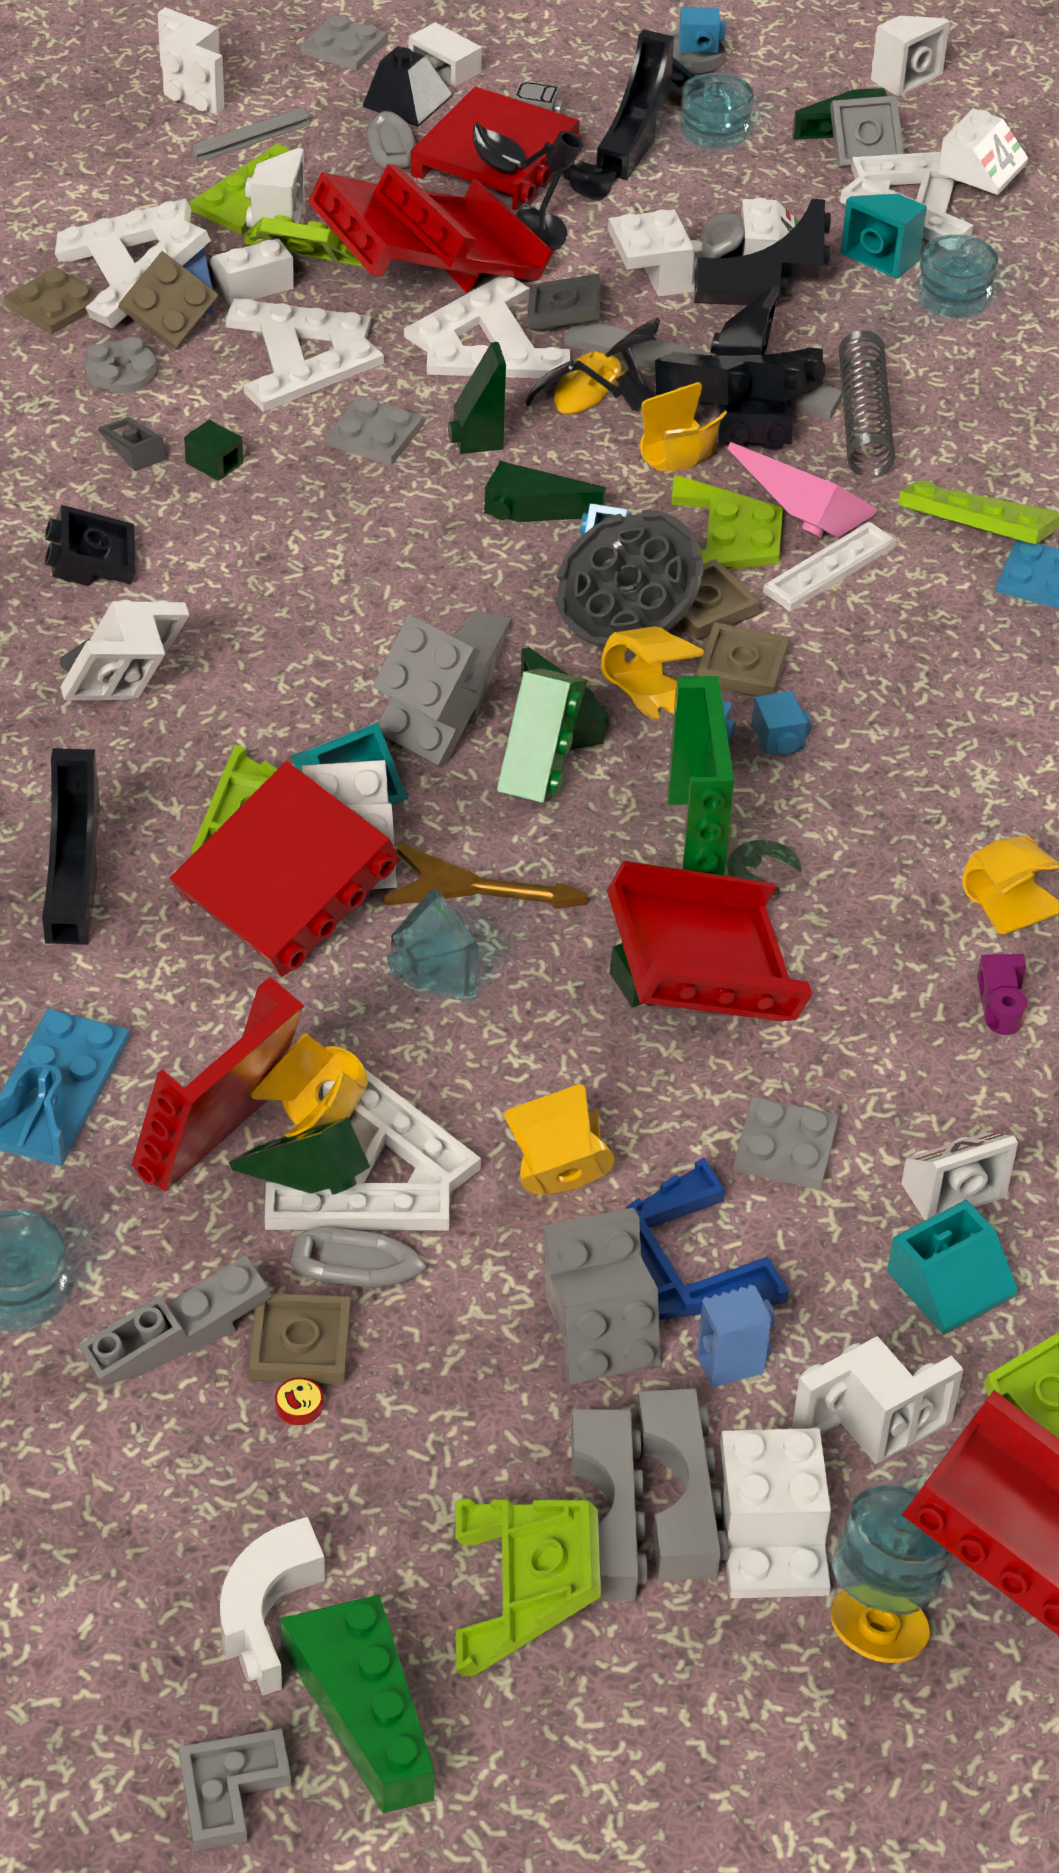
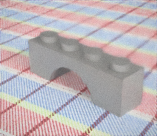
[636,1388,728,1581]
[571,1409,647,1601]

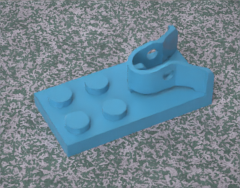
[995,539,1059,608]
[0,1008,130,1166]

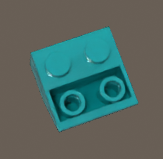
[887,1199,1018,1335]

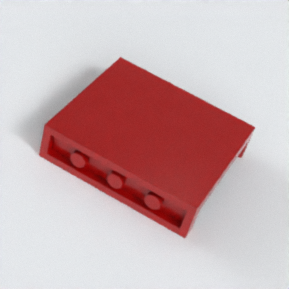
[411,86,582,211]
[373,164,554,281]
[308,172,480,293]
[169,760,400,977]
[607,860,812,1022]
[132,977,304,1192]
[902,1390,1059,1636]

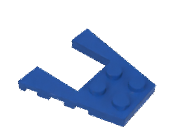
[626,1158,789,1320]

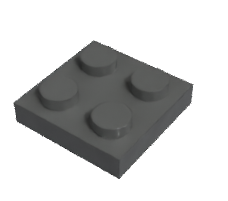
[527,273,602,331]

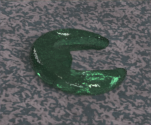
[727,840,802,895]

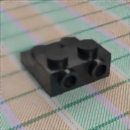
[718,397,793,449]
[45,505,135,586]

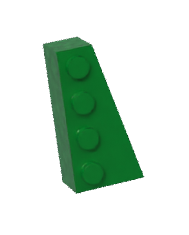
[280,1594,434,1813]

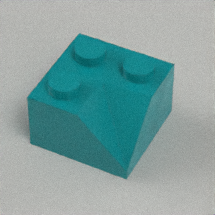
[840,193,927,279]

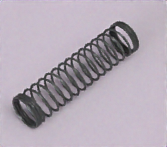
[839,330,895,476]

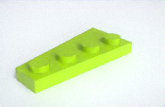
[190,143,291,235]
[898,481,1059,545]

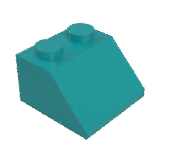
[291,723,408,805]

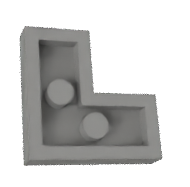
[178,1729,291,1851]

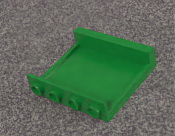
[667,676,734,876]

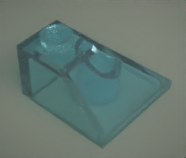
[387,889,478,1003]

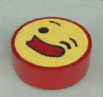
[275,1377,323,1425]

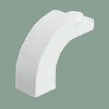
[220,1517,325,1695]

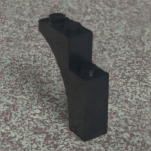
[596,29,674,180]
[694,199,831,307]
[655,347,825,405]
[42,748,100,945]

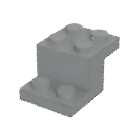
[372,614,481,767]
[543,1208,661,1384]

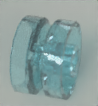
[679,73,754,149]
[917,234,998,319]
[0,1210,68,1332]
[832,1485,953,1615]

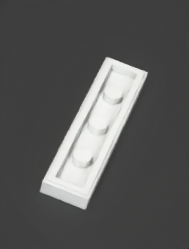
[763,522,896,611]

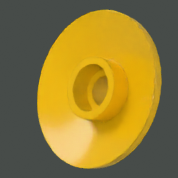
[830,1583,930,1663]

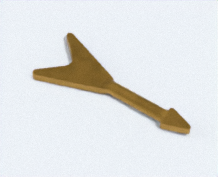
[384,844,588,909]

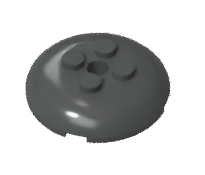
[556,510,703,647]

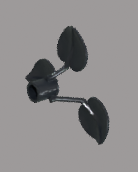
[473,121,617,249]
[526,317,660,411]

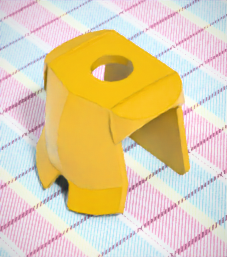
[640,382,726,472]
[601,626,704,721]
[962,835,1059,934]
[251,1033,368,1138]
[504,1084,615,1195]

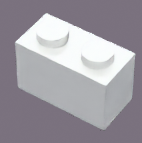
[409,22,482,87]

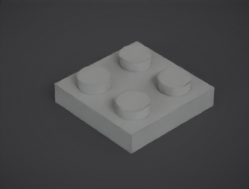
[301,15,388,71]
[830,95,904,168]
[326,396,424,466]
[733,1096,839,1190]

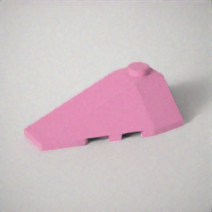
[727,442,877,538]

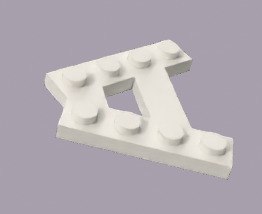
[840,152,973,252]
[55,199,211,328]
[404,276,570,378]
[226,298,384,412]
[264,1069,481,1231]

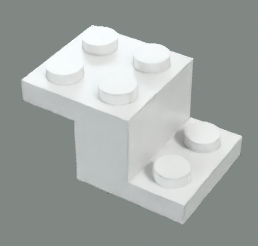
[158,7,225,115]
[608,209,706,296]
[60,600,189,700]
[302,760,397,889]
[792,1336,963,1464]
[720,1428,831,1598]

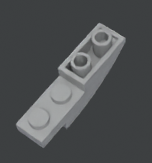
[78,1255,272,1384]

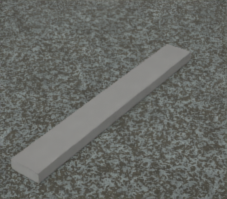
[564,321,842,420]

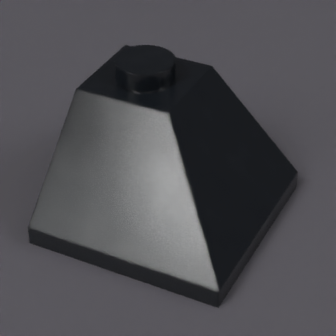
[363,46,452,127]
[710,286,780,356]

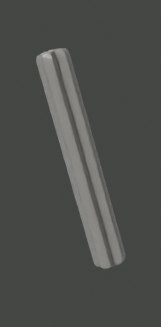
[191,108,310,162]

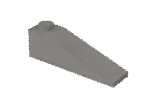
[451,611,512,723]

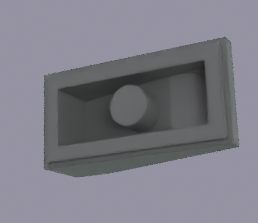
[98,417,167,471]

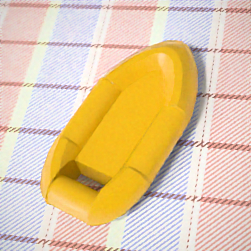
[554,351,622,415]

